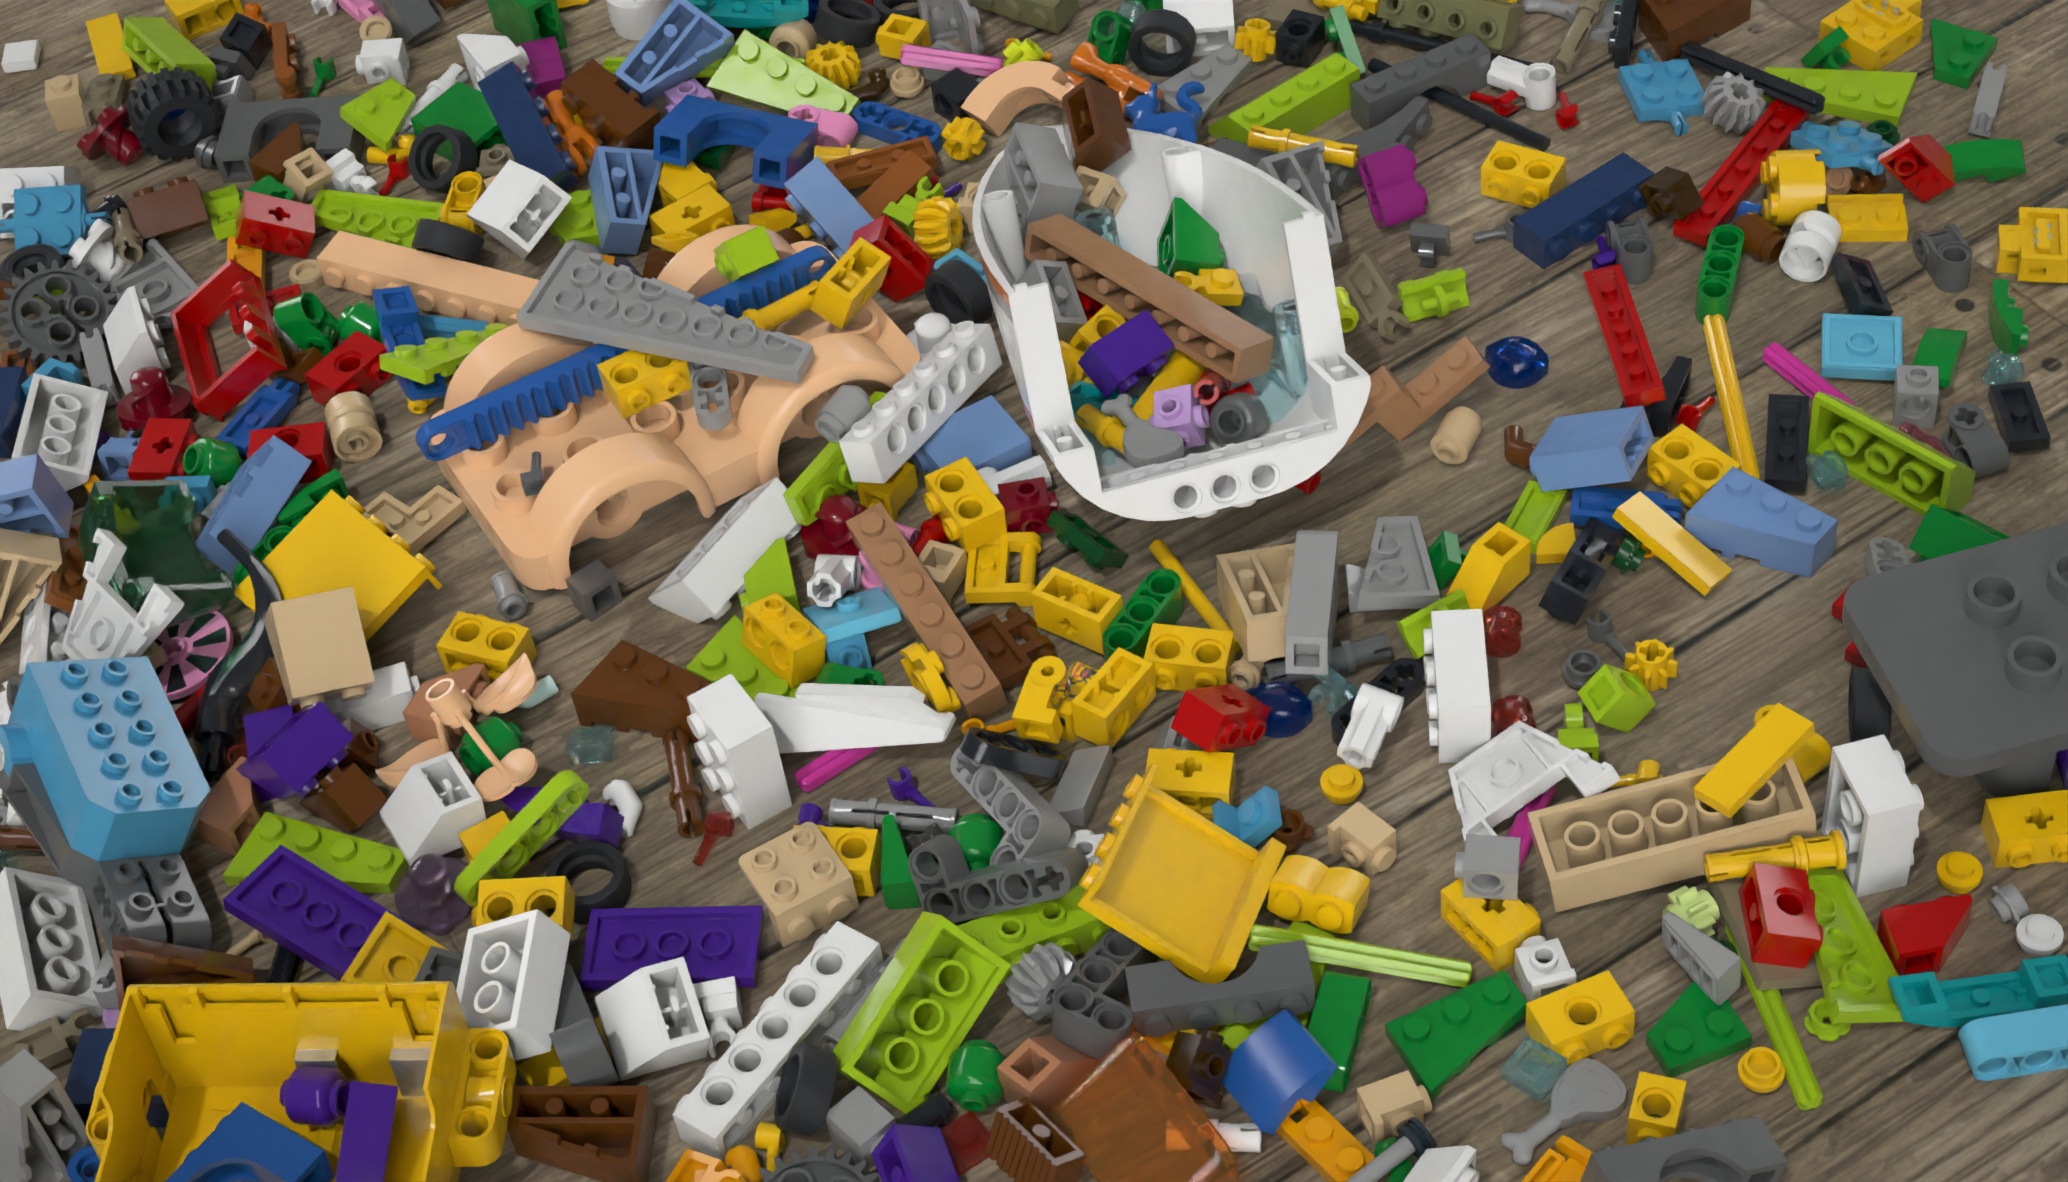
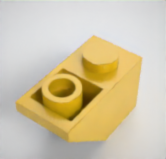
[658,160,718,207]
[1446,521,1531,616]

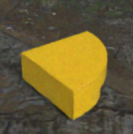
[1536,523,1576,564]

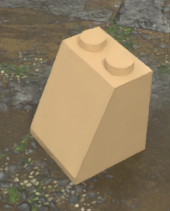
[264,587,375,709]

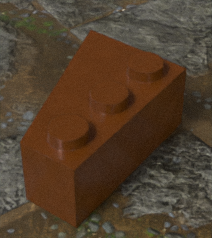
[1638,0,1751,62]
[561,59,660,150]
[571,639,712,743]
[112,934,255,1012]
[507,1086,658,1182]

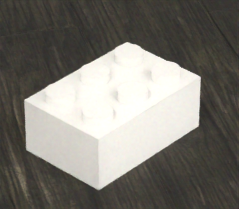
[1423,609,1491,763]
[687,674,792,830]
[1821,734,1924,898]
[456,909,571,1061]

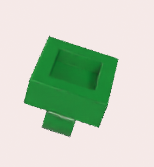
[1800,26,1851,70]
[1427,530,1468,590]

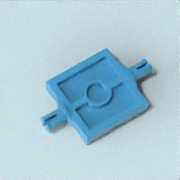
[1617,49,1705,136]
[1790,121,1894,176]
[0,184,111,258]

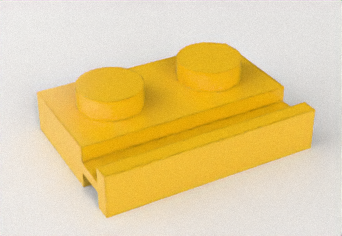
[1826,194,1908,242]

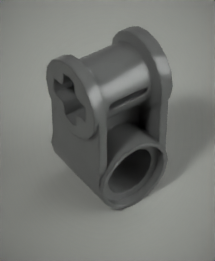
[1605,216,1653,284]
[1912,223,1973,293]
[1941,403,2010,478]

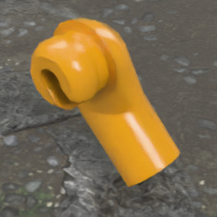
[725,1144,762,1182]

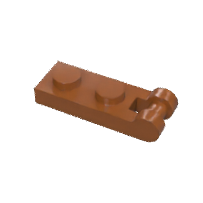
[272,21,303,99]

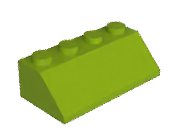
[1207,52,1360,144]
[1807,391,1976,517]
[833,911,1011,1115]

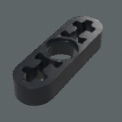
[1331,658,1425,746]
[959,727,1067,779]

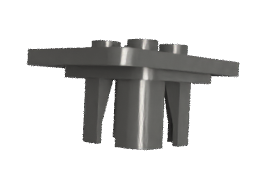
[1842,522,2068,798]

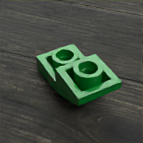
[1942,139,2026,183]
[1988,279,2029,363]
[1912,328,1967,390]
[277,469,349,529]

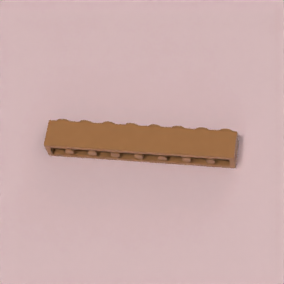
[1024,213,1275,384]

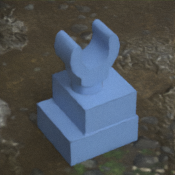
[97,430,141,482]

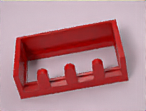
[170,258,288,422]

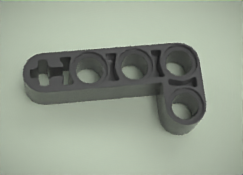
[908,834,1089,923]
[1052,927,1159,1063]
[549,959,620,1086]

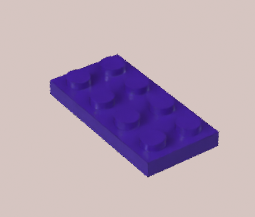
[223,845,415,981]
[579,905,765,991]

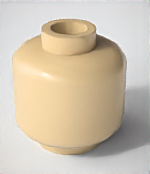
[769,19,818,59]

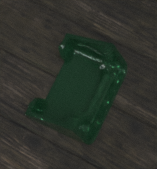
[78,480,235,630]

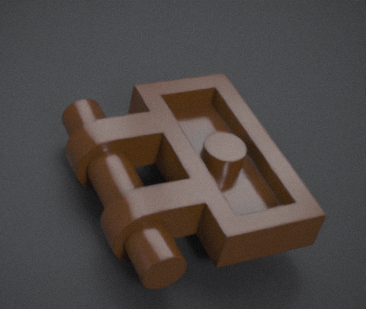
[964,606,1059,690]

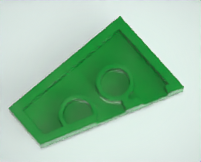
[1385,969,1528,1102]

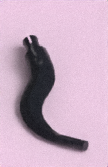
[194,529,282,781]

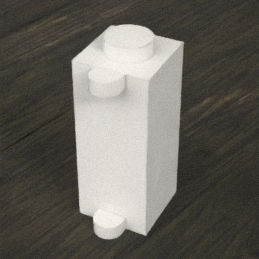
[324,661,421,731]

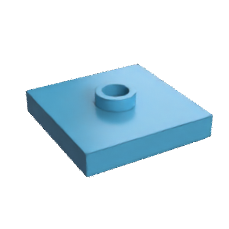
[1821,313,1903,381]
[803,586,901,644]

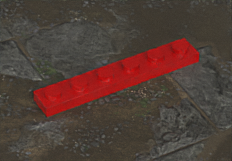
[1673,100,1810,248]
[1583,264,1666,408]

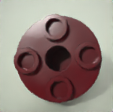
[77,104,145,166]
[116,366,193,431]
[801,494,868,565]

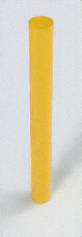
[1149,539,1241,653]

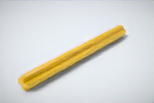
[1703,314,1760,479]

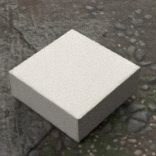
[1,39,41,73]

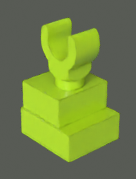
[883,176,945,240]
[1557,703,1599,762]

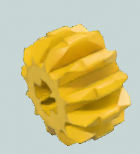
[805,40,862,90]
[912,196,965,259]

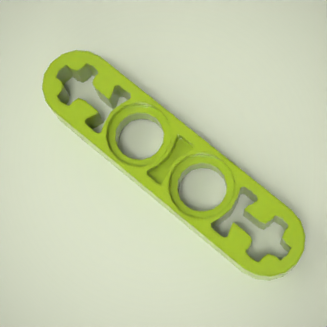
[454,770,589,907]

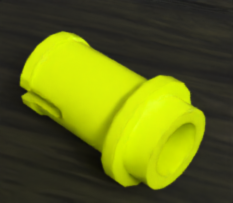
[1335,286,1359,333]

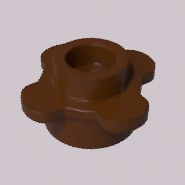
[1266,809,1314,854]

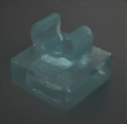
[1309,667,1360,716]
[1501,1036,1567,1101]

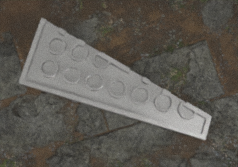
[516,242,815,384]

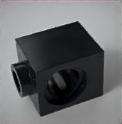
[1275,9,1325,68]
[219,12,273,71]
[931,68,980,123]

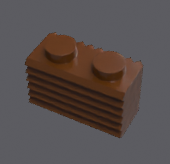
[984,1097,1087,1182]

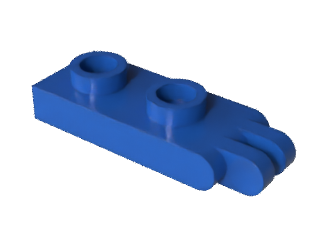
[215,377,300,458]
[1570,486,1683,530]

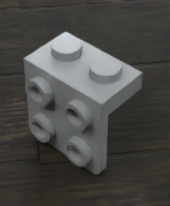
[917,0,984,54]

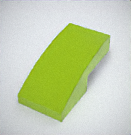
[202,184,241,241]

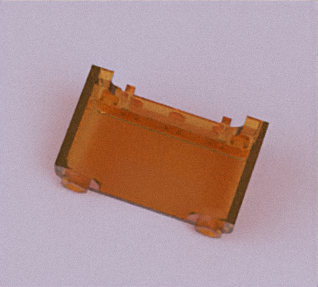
[1044,1032,1239,1182]

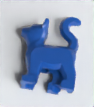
[1125,81,1205,144]

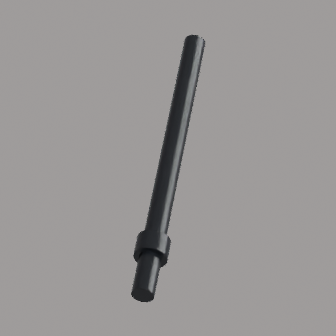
[1349,19,1534,66]
[1367,58,1551,151]

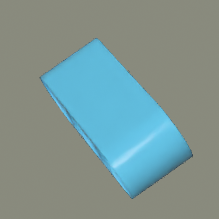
[1958,1004,2068,1081]

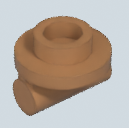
[1824,165,1853,196]

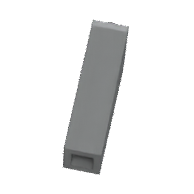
[1285,530,1338,675]

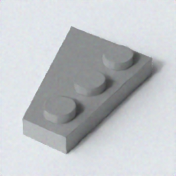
[1157,43,1253,130]
[1357,516,1440,611]

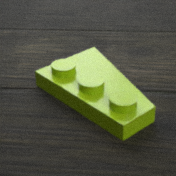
[685,614,800,703]

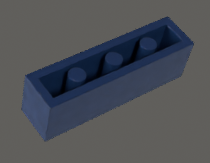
[478,61,580,191]
[1513,152,1655,269]

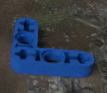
[853,101,943,154]

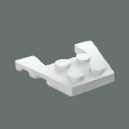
[61,528,185,660]
[1448,721,1620,841]

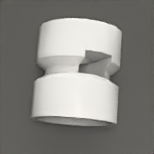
[1779,210,1842,282]

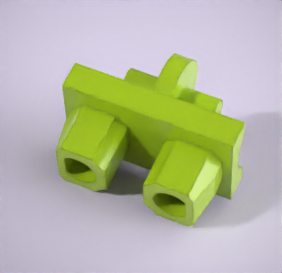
[1397,268,1470,322]
[1396,589,1470,659]

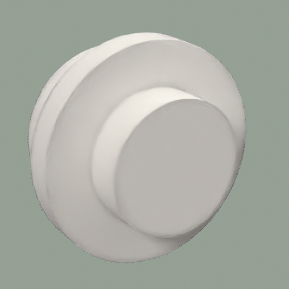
[2015,914,2064,958]

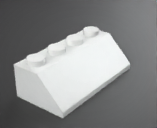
[11,373,108,492]
[648,477,802,624]
[0,867,104,1032]

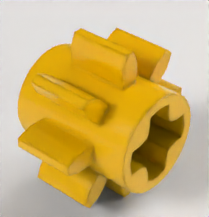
[1234,18,1277,62]
[941,116,986,161]
[1624,639,1678,691]

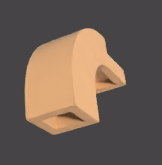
[961,61,1075,137]

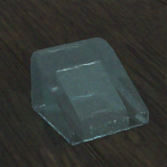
[565,726,614,765]

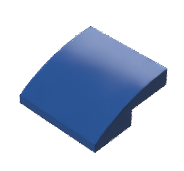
[1222,1009,1338,1135]

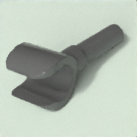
[1473,213,1522,243]
[520,451,545,497]
[1586,610,1629,663]

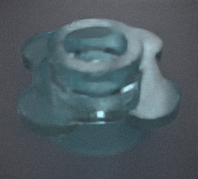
[1982,350,2025,385]
[1805,451,1848,490]

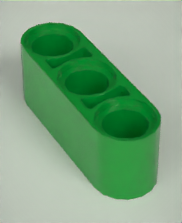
[1695,224,1744,325]
[1102,568,1183,662]
[1308,970,1372,1093]

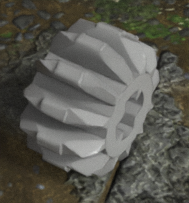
[1701,71,1766,134]
[1005,941,1078,1021]

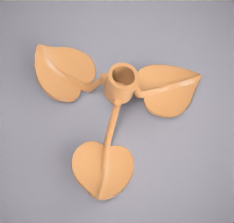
[375,652,538,802]

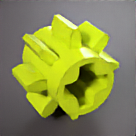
[1002,38,1045,67]

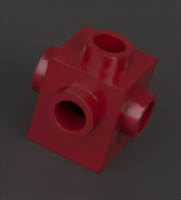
[997,477,1058,534]

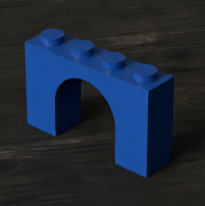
[653,94,818,190]
[165,1102,334,1182]

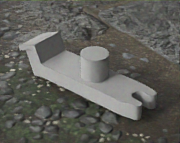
[1968,61,2007,138]
[79,328,120,408]

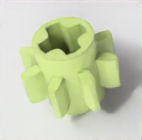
[1662,885,1720,937]

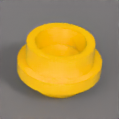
[1320,764,1363,805]
[1936,851,1983,895]
[1737,1047,1785,1093]

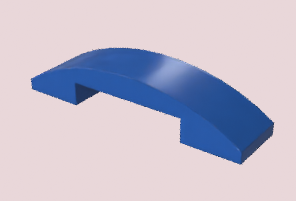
[373,286,447,401]

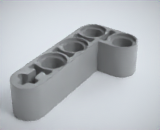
[950,746,1071,888]

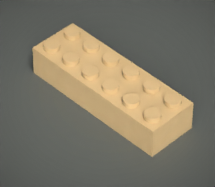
[1527,757,1817,913]

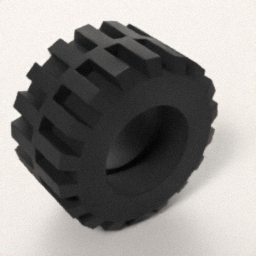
[126,67,222,162]

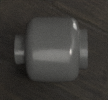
[1210,392,1267,444]

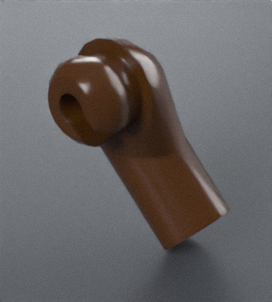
[1850,170,1887,195]
[1504,425,1536,469]

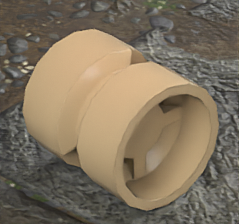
[324,391,383,462]

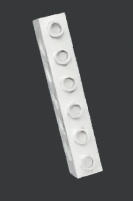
[839,321,1003,483]
[672,921,884,1163]

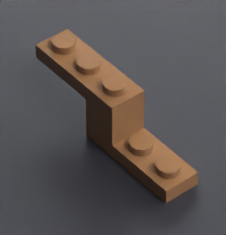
[1330,335,1491,461]

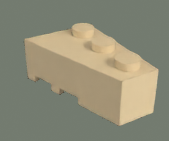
[0,528,62,645]
[1216,543,1295,662]

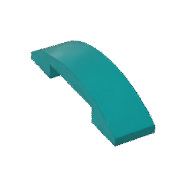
[671,0,808,28]
[1887,954,2068,1027]

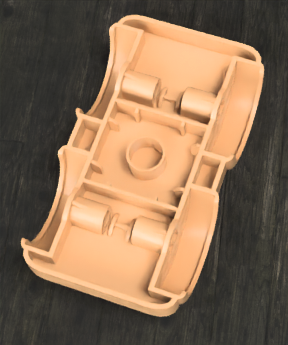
[430,224,921,590]

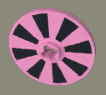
[154,606,234,701]

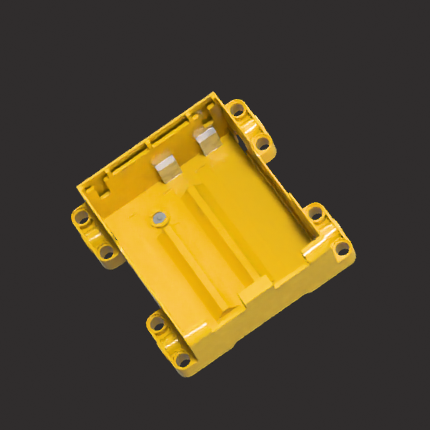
[86,981,517,1182]

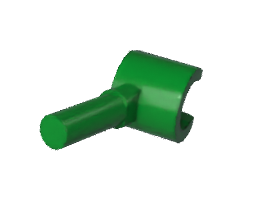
[309,56,336,98]

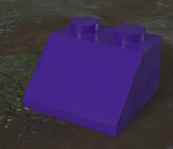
[236,701,354,799]

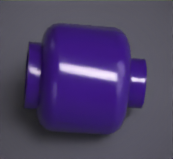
[280,1064,351,1127]

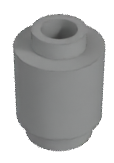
[814,385,871,443]

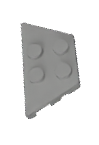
[109,238,199,330]

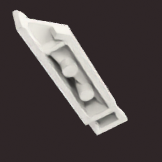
[755,683,956,754]

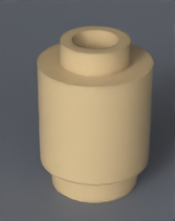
[1430,406,1481,464]

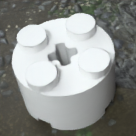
[605,0,671,40]

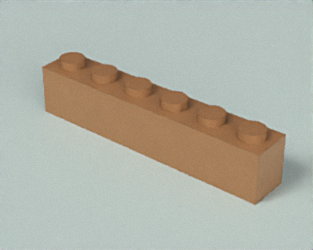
[846,501,1008,721]

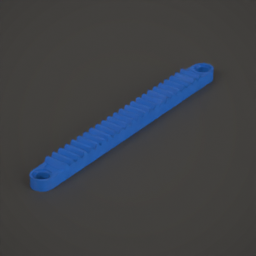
[415,245,836,461]

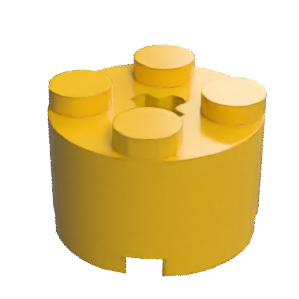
[1760,149,1826,226]

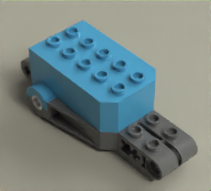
[0,656,212,959]

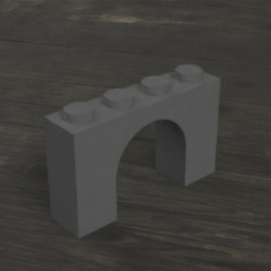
[214,94,366,183]

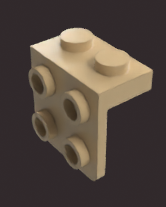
[739,822,859,948]

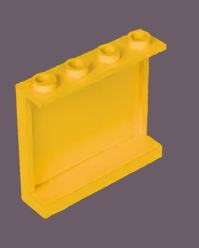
[233,490,442,642]
[1077,763,1287,984]

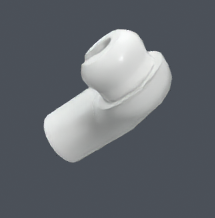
[603,779,643,838]

